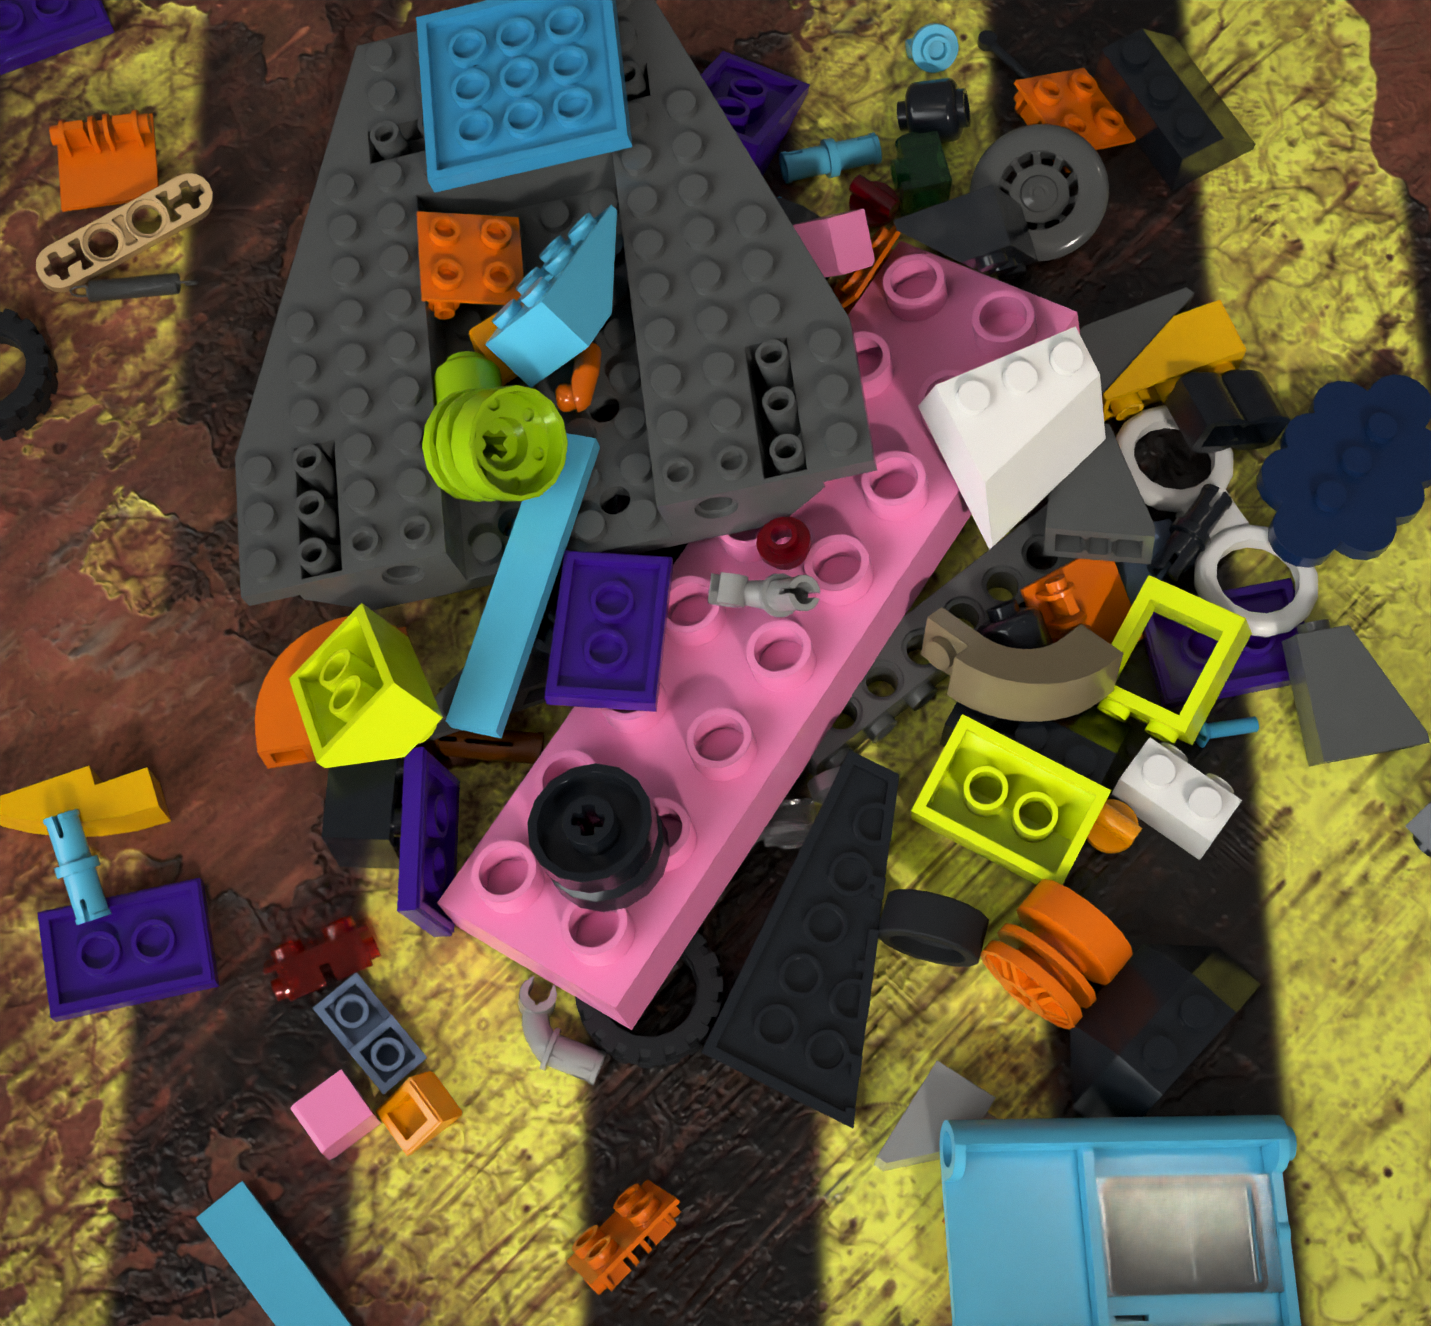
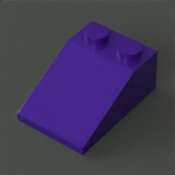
[701,51,810,176]

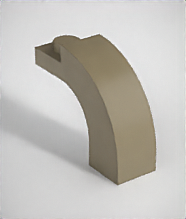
[921,607,1124,722]

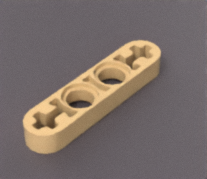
[36,173,213,293]

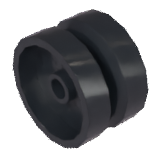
[527,763,670,912]

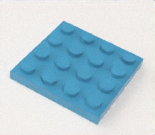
[416,0,633,193]

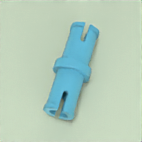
[779,132,882,184]
[43,809,112,925]

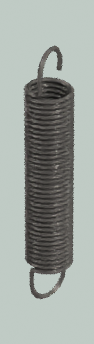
[69,272,198,302]

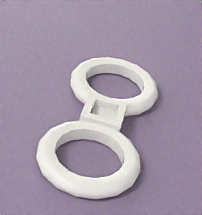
[1116,405,1318,637]

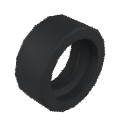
[878,889,989,967]

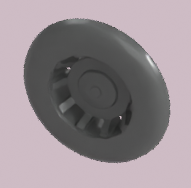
[970,124,1109,261]

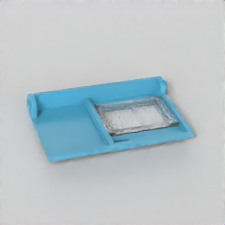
[939,1115,1301,1326]

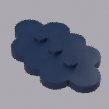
[1256,374,1431,568]

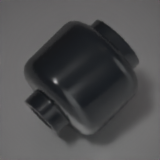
[897,78,970,146]
[977,599,1053,649]

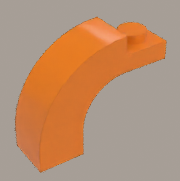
[255,616,413,769]

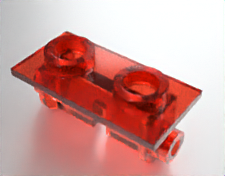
[262,915,382,1002]

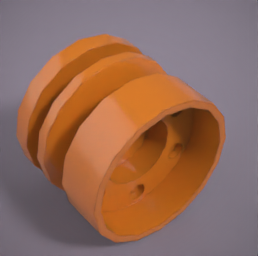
[980,879,1133,1030]

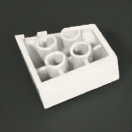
[918,326,1106,550]

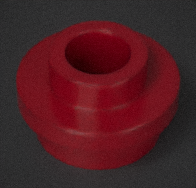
[756,516,812,570]

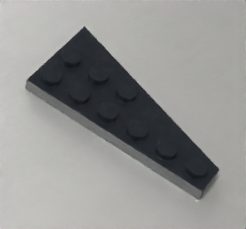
[701,750,899,1129]

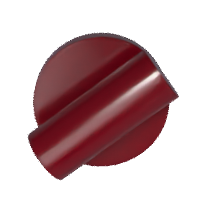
[849,174,900,228]

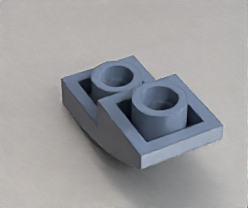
[313,972,427,1095]

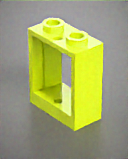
[1097,575,1252,745]

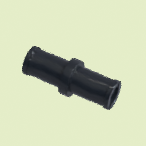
[1147,484,1233,586]

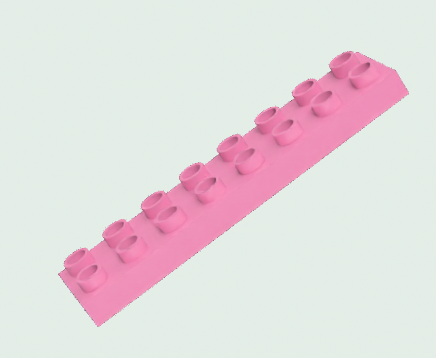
[437,241,1080,1030]

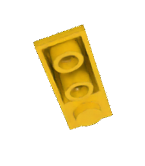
[1102,299,1246,421]

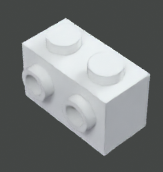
[1110,737,1242,860]

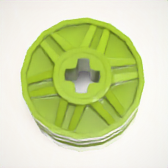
[422,385,568,502]

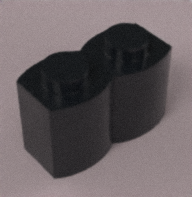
[1165,369,1290,453]

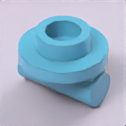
[905,23,959,73]

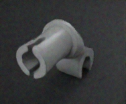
[708,572,820,617]
[518,976,607,1085]

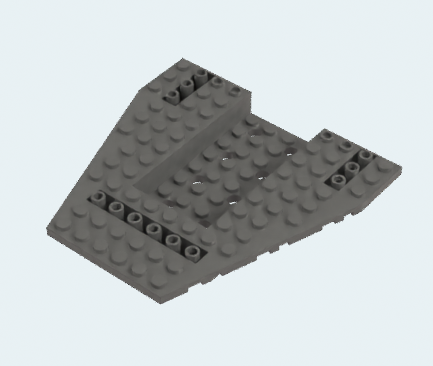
[235,0,877,610]

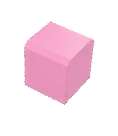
[793,209,875,277]
[290,1069,381,1160]

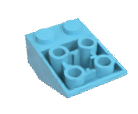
[485,205,617,388]

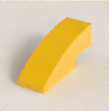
[0,766,171,837]

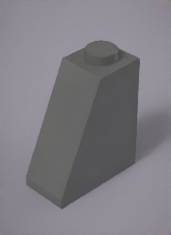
[1043,424,1156,564]
[1282,619,1430,766]

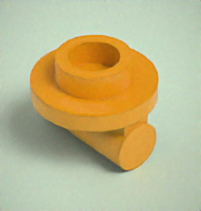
[1087,799,1143,854]

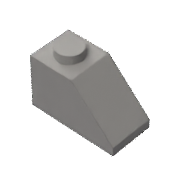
[874,1060,997,1171]

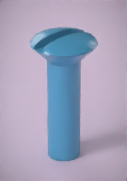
[1195,716,1259,748]

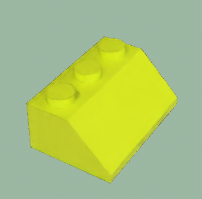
[289,603,443,768]
[911,714,1111,885]

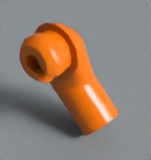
[555,342,602,413]

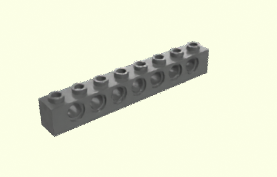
[805,504,1076,777]

